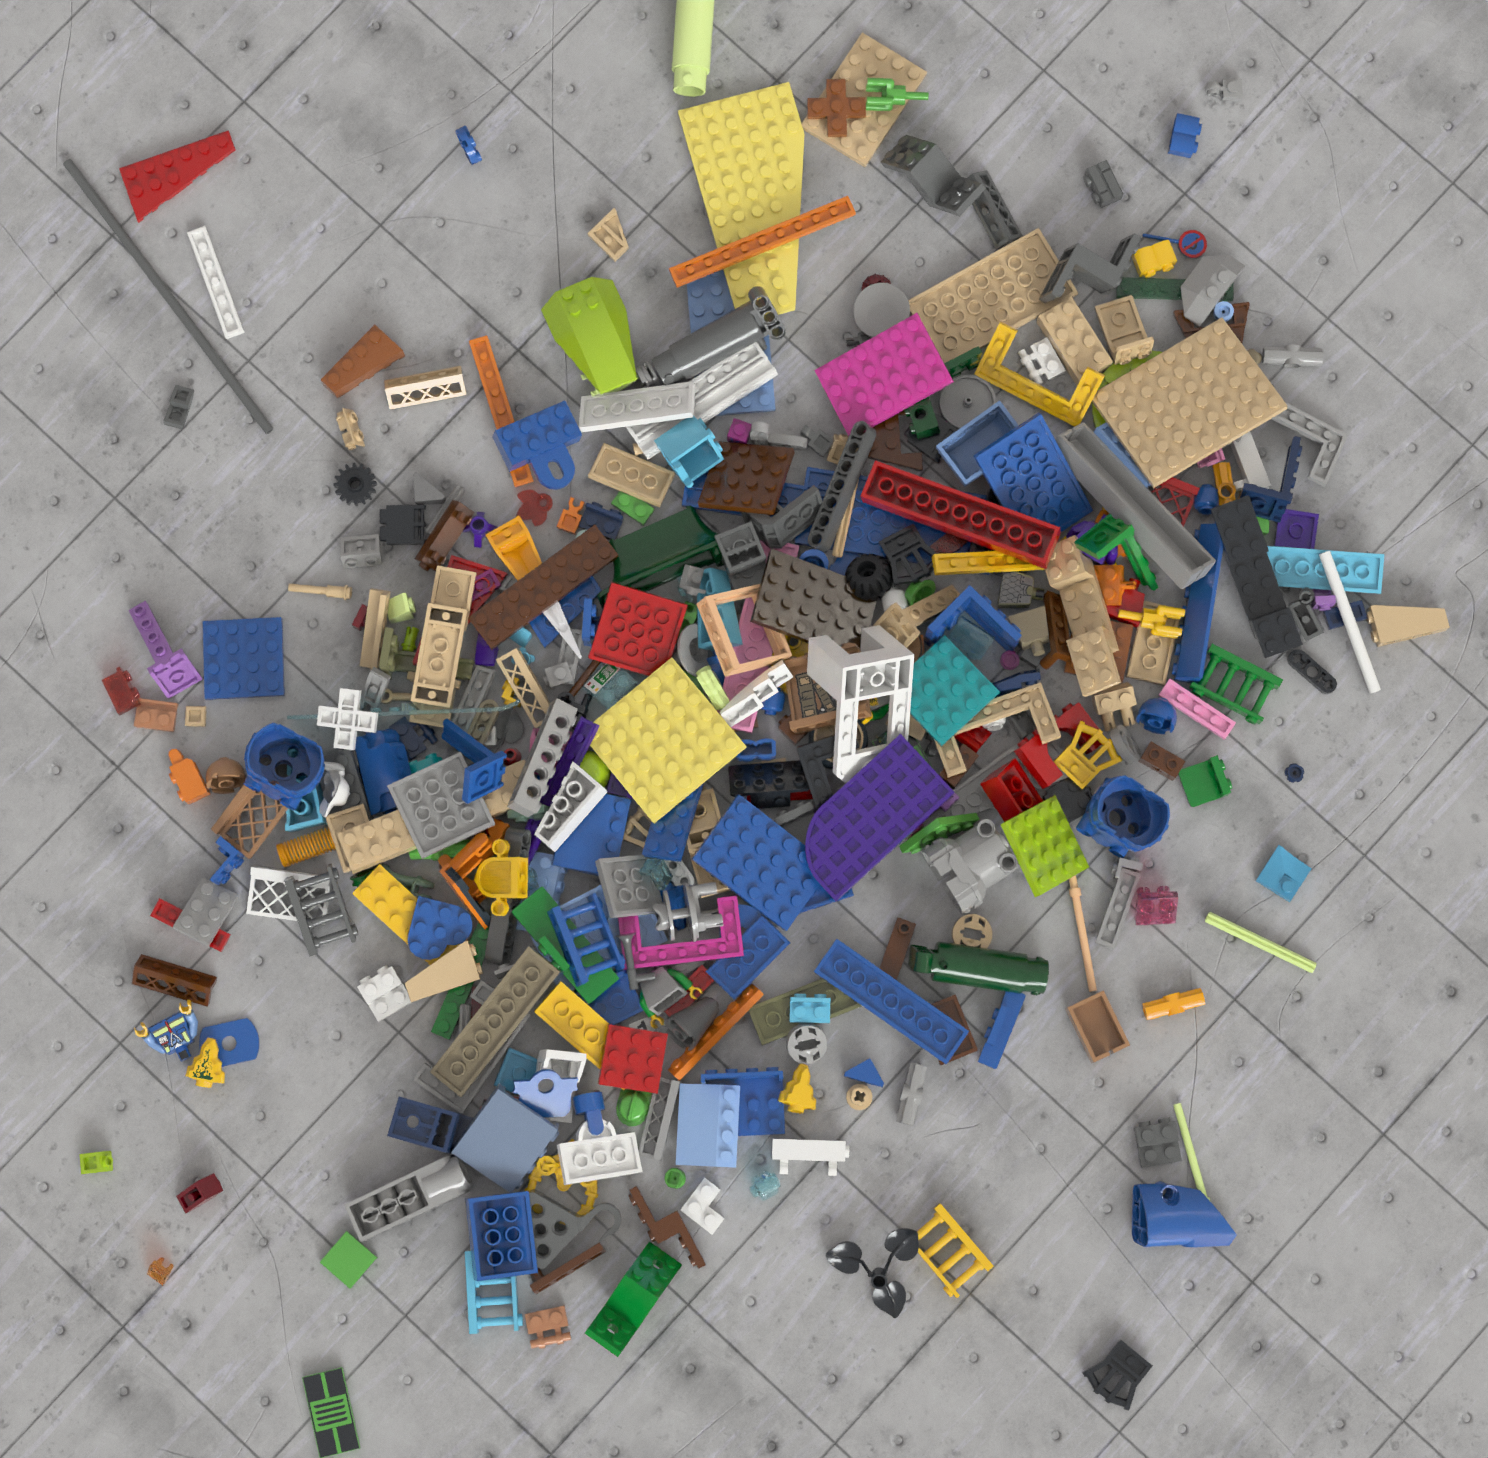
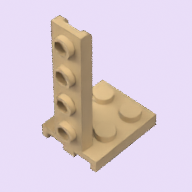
[873,585,960,648]

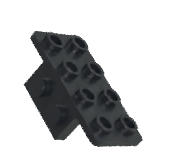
[728,760,810,809]

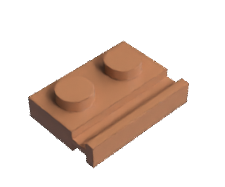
[134,698,179,732]

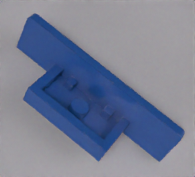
[978,992,1026,1069]

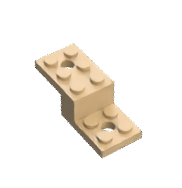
[687,788,731,898]

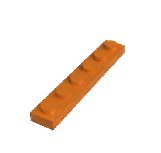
[668,984,764,1081]

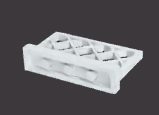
[246,866,332,925]

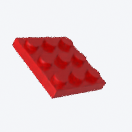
[598,1024,668,1094]

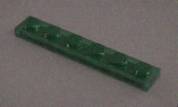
[1116,277,1234,301]

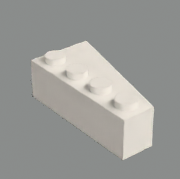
[534,762,608,852]

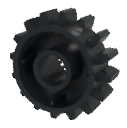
[333,462,377,506]

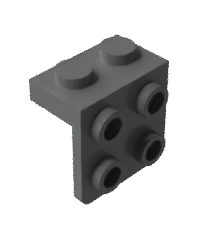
[774,801,815,845]

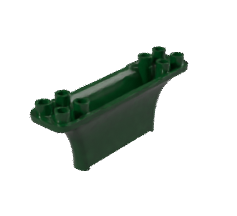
[597,506,723,609]

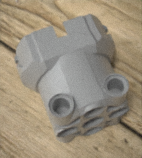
[922,819,1019,913]

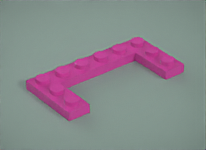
[618,896,744,970]

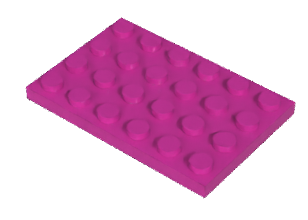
[814,313,954,436]

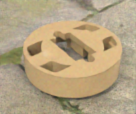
[951,914,992,948]

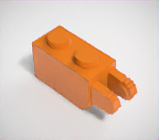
[168,749,210,805]

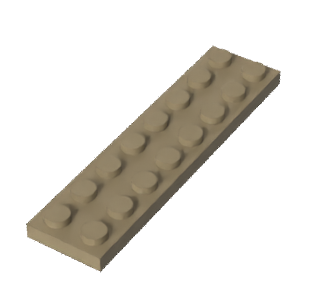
[430,946,561,1097]

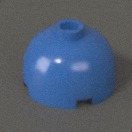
[1136,697,1177,734]

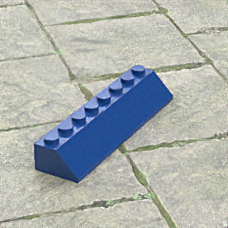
[1171,523,1224,684]

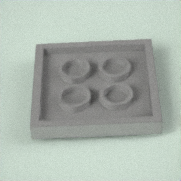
[595,855,663,918]

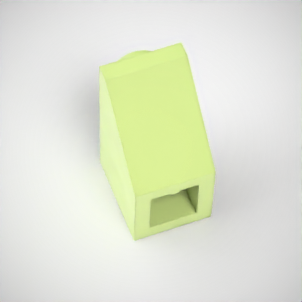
[388,592,416,624]

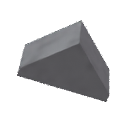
[413,472,446,505]

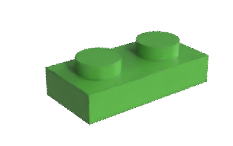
[611,491,655,526]

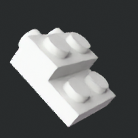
[357,965,412,1022]

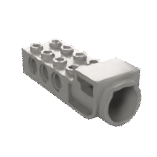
[344,1154,472,1242]

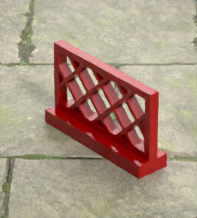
[1151,477,1200,526]

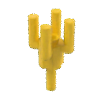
[1118,605,1185,639]

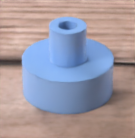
[1213,301,1234,322]

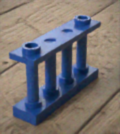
[547,892,625,987]

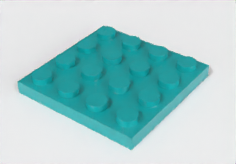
[910,635,1000,747]

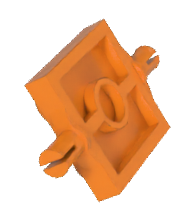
[1094,565,1136,605]

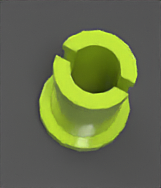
[401,626,419,652]

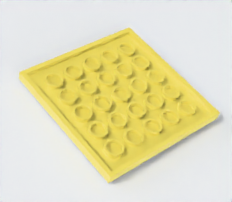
[590,658,747,824]

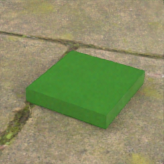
[320,1231,378,1289]

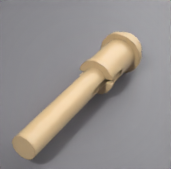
[288,583,352,601]

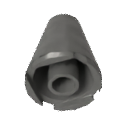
[664,997,719,1051]

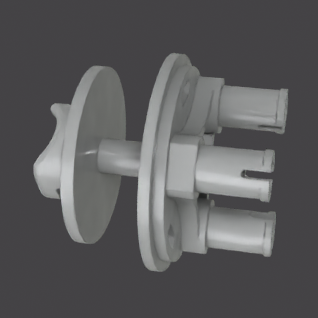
[652,882,723,942]

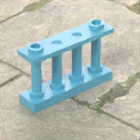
[465,1251,523,1334]

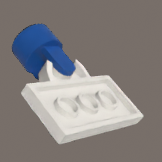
[557,1090,642,1185]

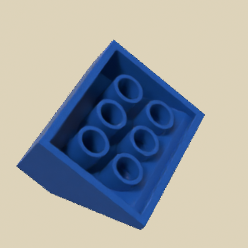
[552,794,631,877]
[465,1191,538,1281]

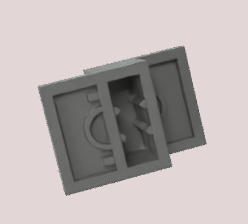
[714,522,766,590]

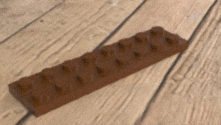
[468,525,619,650]

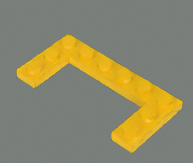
[974,322,1105,427]

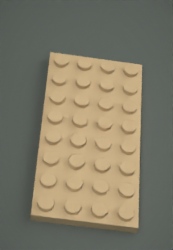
[908,228,1078,363]

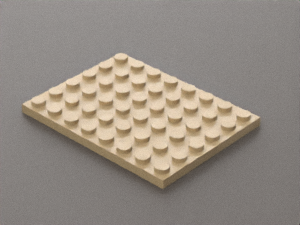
[1092,318,1288,488]

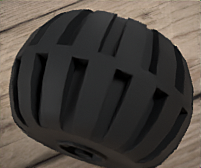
[845,554,893,601]

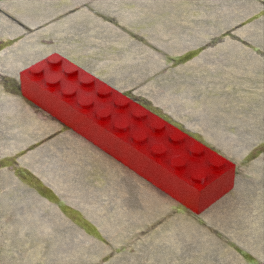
[860,460,1061,569]

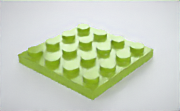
[1000,795,1089,897]

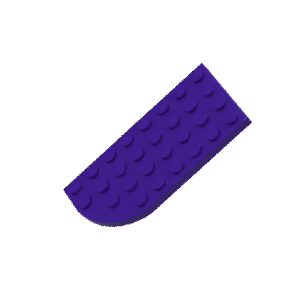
[805,734,955,902]

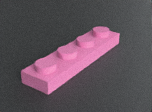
[1158,679,1236,740]

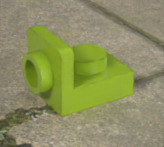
[79,1151,113,1174]

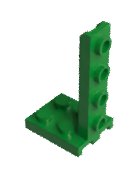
[1074,514,1159,591]

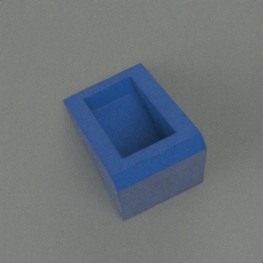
[844,1058,884,1088]

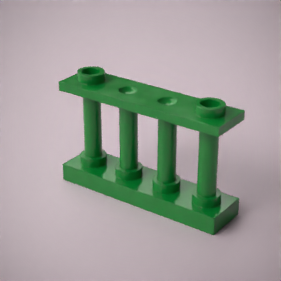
[1189,644,1283,725]

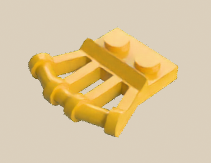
[1054,720,1122,789]

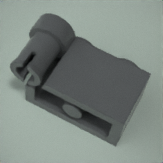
[1288,587,1324,641]

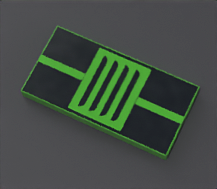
[302,1367,361,1458]

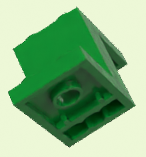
[585,1241,682,1357]

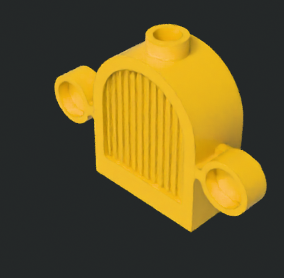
[474,839,528,916]

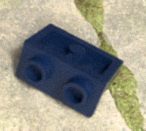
[579,502,624,540]

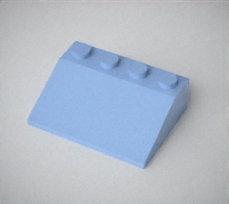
[676,1083,740,1168]

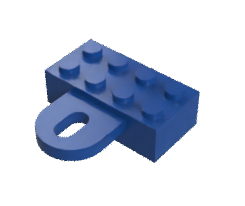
[492,401,582,490]

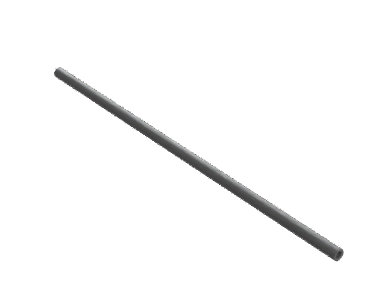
[63,159,274,434]

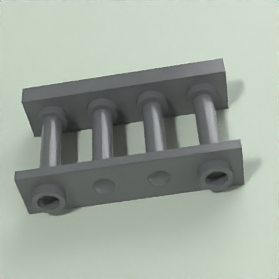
[284,863,359,957]

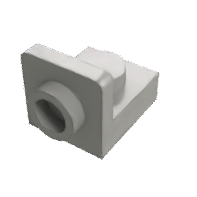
[679,564,706,596]

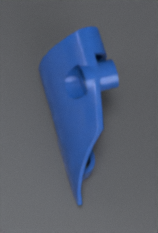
[1132,1181,1237,1247]

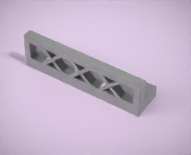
[639,1077,681,1161]

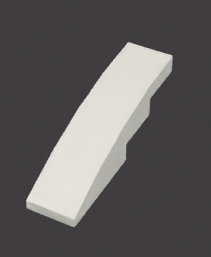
[720,660,793,727]

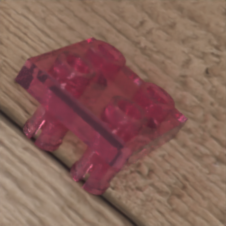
[1135,886,1178,925]

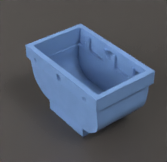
[936,400,1019,487]

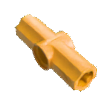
[1212,462,1236,506]
[1142,988,1205,1020]

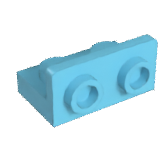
[790,994,831,1023]

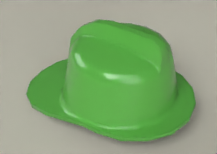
[905,579,936,606]
[616,1089,652,1126]

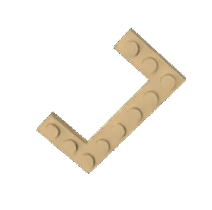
[934,682,1061,777]

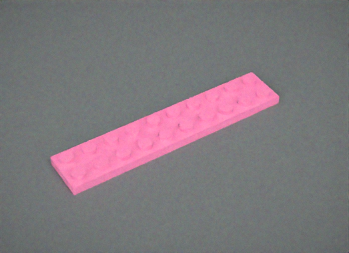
[717,540,799,734]

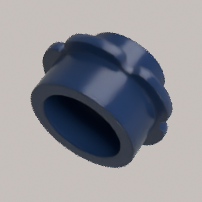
[1285,763,1304,783]

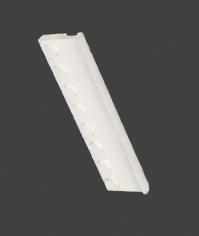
[625,342,778,460]

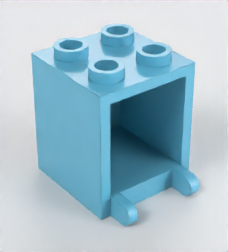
[654,415,724,488]

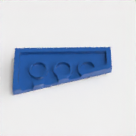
[529,576,602,648]

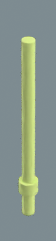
[1173,1103,1211,1202]

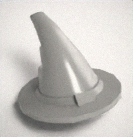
[671,624,714,677]

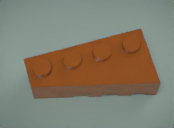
[321,324,405,399]

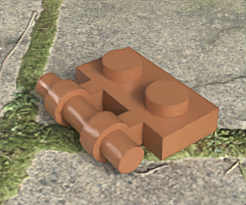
[524,1305,571,1349]

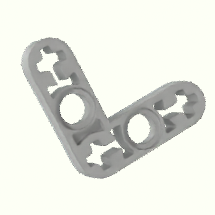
[750,422,808,450]

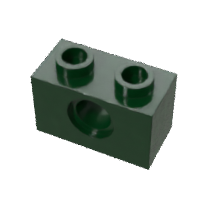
[905,396,941,440]

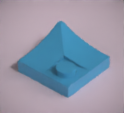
[1256,845,1312,902]

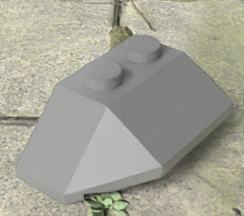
[1180,255,1245,327]

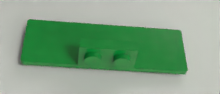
[512,887,619,1004]

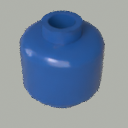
[1194,484,1219,515]
[761,688,785,716]

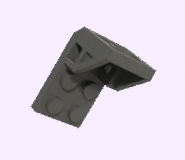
[741,485,822,549]

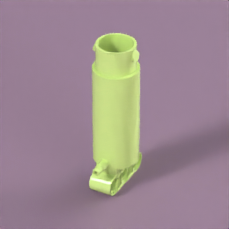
[672,0,715,97]

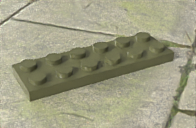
[749,978,862,1046]

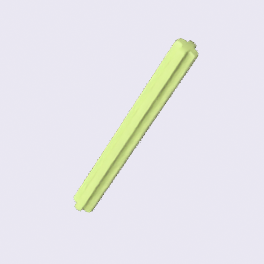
[1205,912,1317,973]

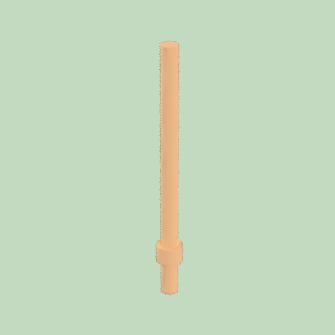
[1069,875,1097,992]

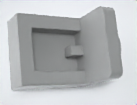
[543,662,574,690]
[1111,856,1143,879]

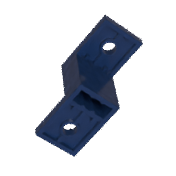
[387,1097,473,1154]

